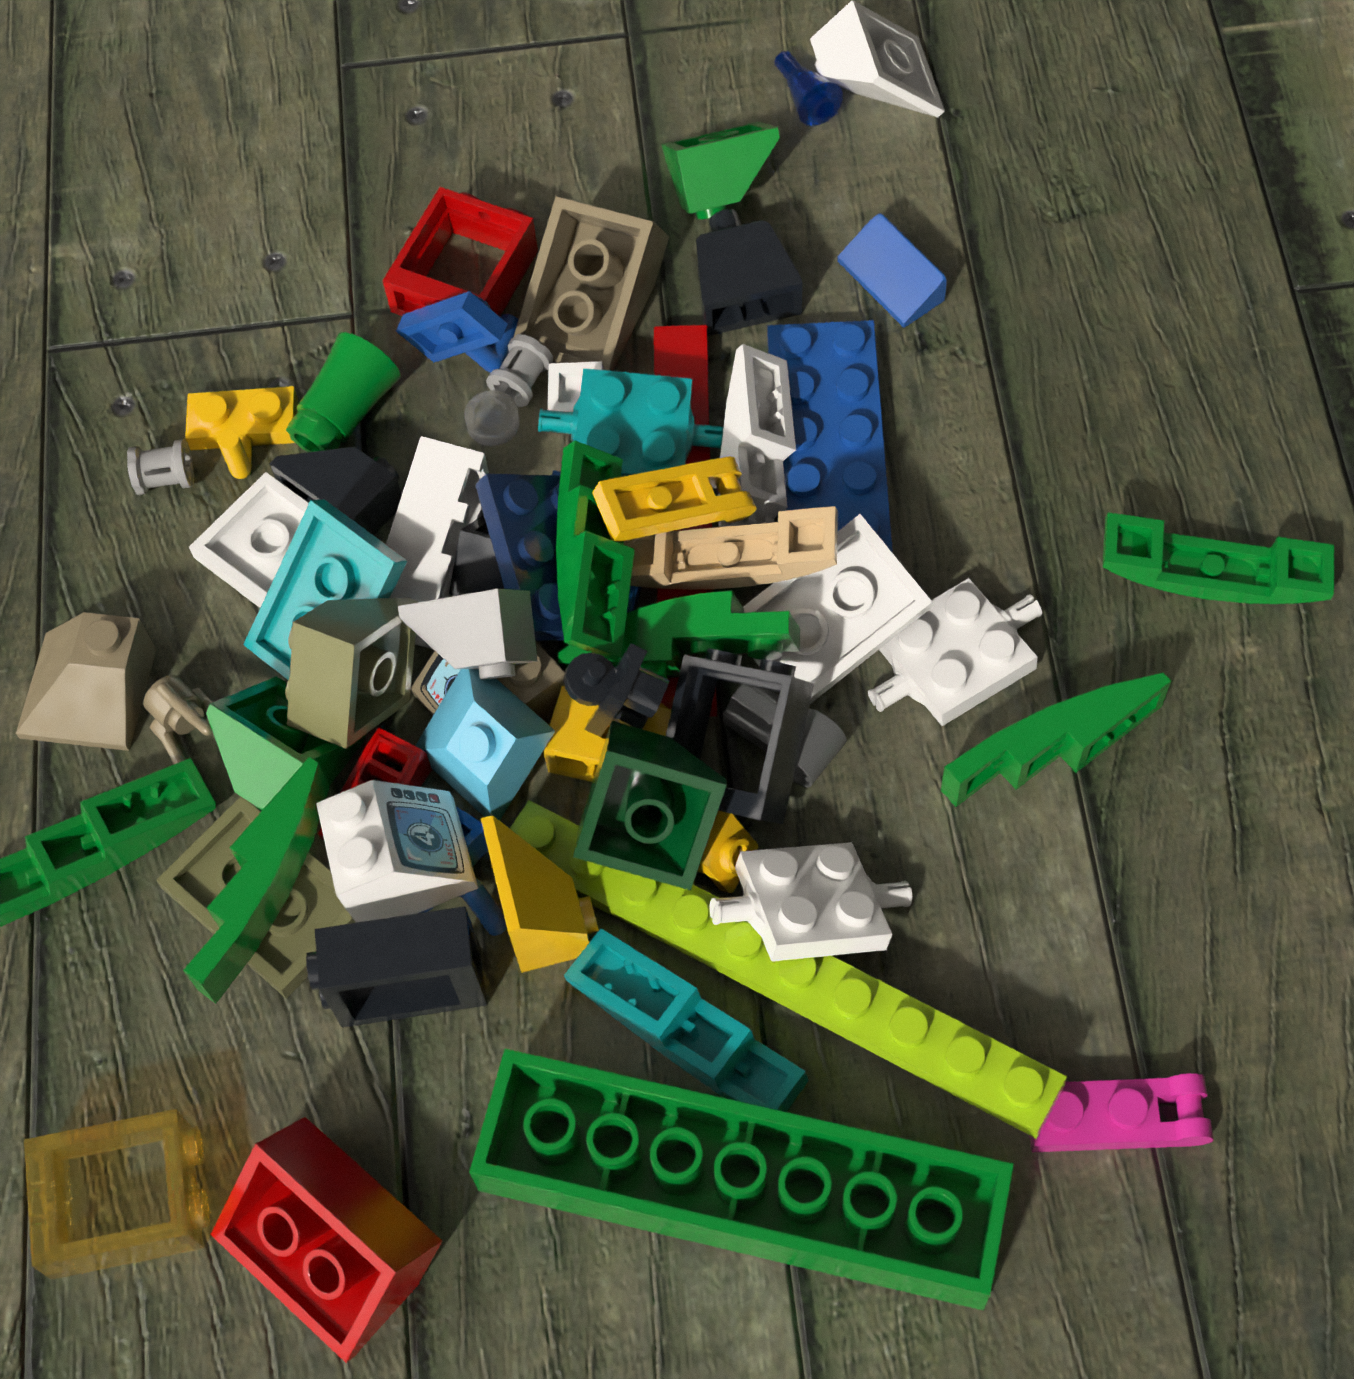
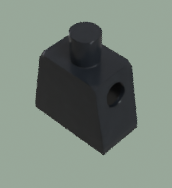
[696,209,803,336]

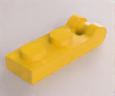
[592,456,757,542]

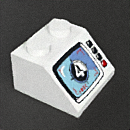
[316,780,478,923]

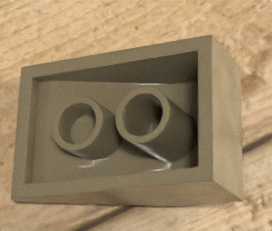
[513,196,669,371]

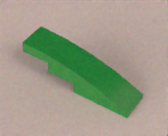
[556,440,635,660]
[940,673,1171,807]
[183,757,330,1004]
[0,758,216,927]

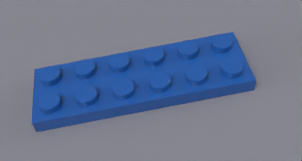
[767,320,893,553]

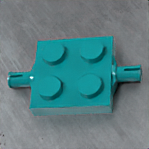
[538,368,724,477]

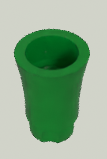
[286,332,401,452]

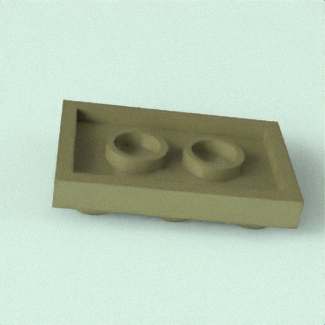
[156,797,356,999]

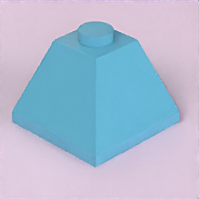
[415,669,555,821]

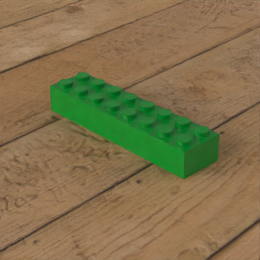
[469,1048,1014,1311]

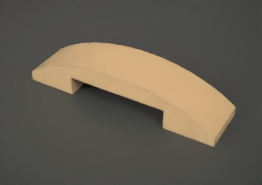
[624,506,838,590]

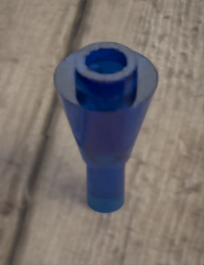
[774,51,843,126]

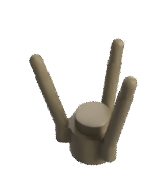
[143,675,213,764]

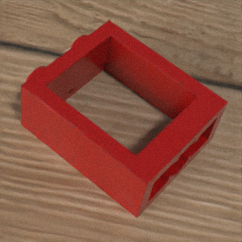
[382,187,538,317]

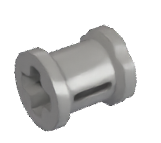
[486,334,554,407]
[127,439,194,495]

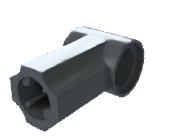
[723,685,847,788]

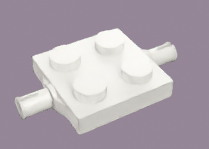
[868,578,1042,726]
[710,842,912,962]

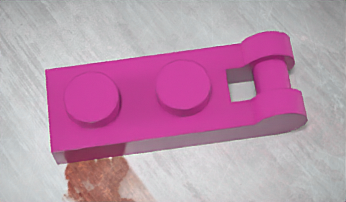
[1030,1073,1214,1153]

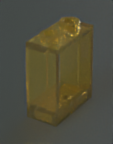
[24,1109,210,1280]

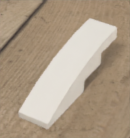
[718,344,796,527]

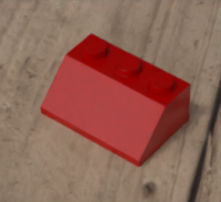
[210,1117,442,1363]

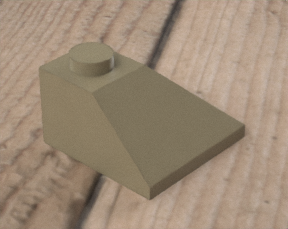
[16,612,157,751]

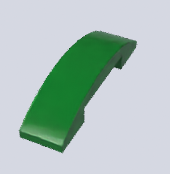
[1102,512,1334,604]

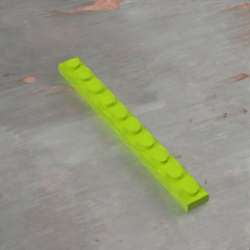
[510,800,1067,1139]

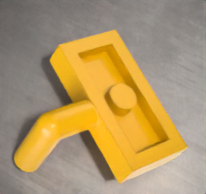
[185,386,298,479]

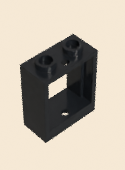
[666,648,814,824]
[306,906,487,1028]

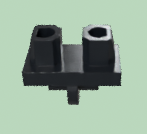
[564,643,670,737]

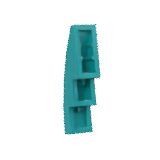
[564,928,809,1112]

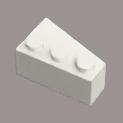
[386,436,489,650]

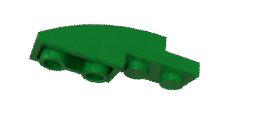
[558,591,800,679]

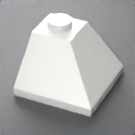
[810,0,945,117]

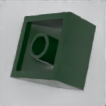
[573,721,727,890]

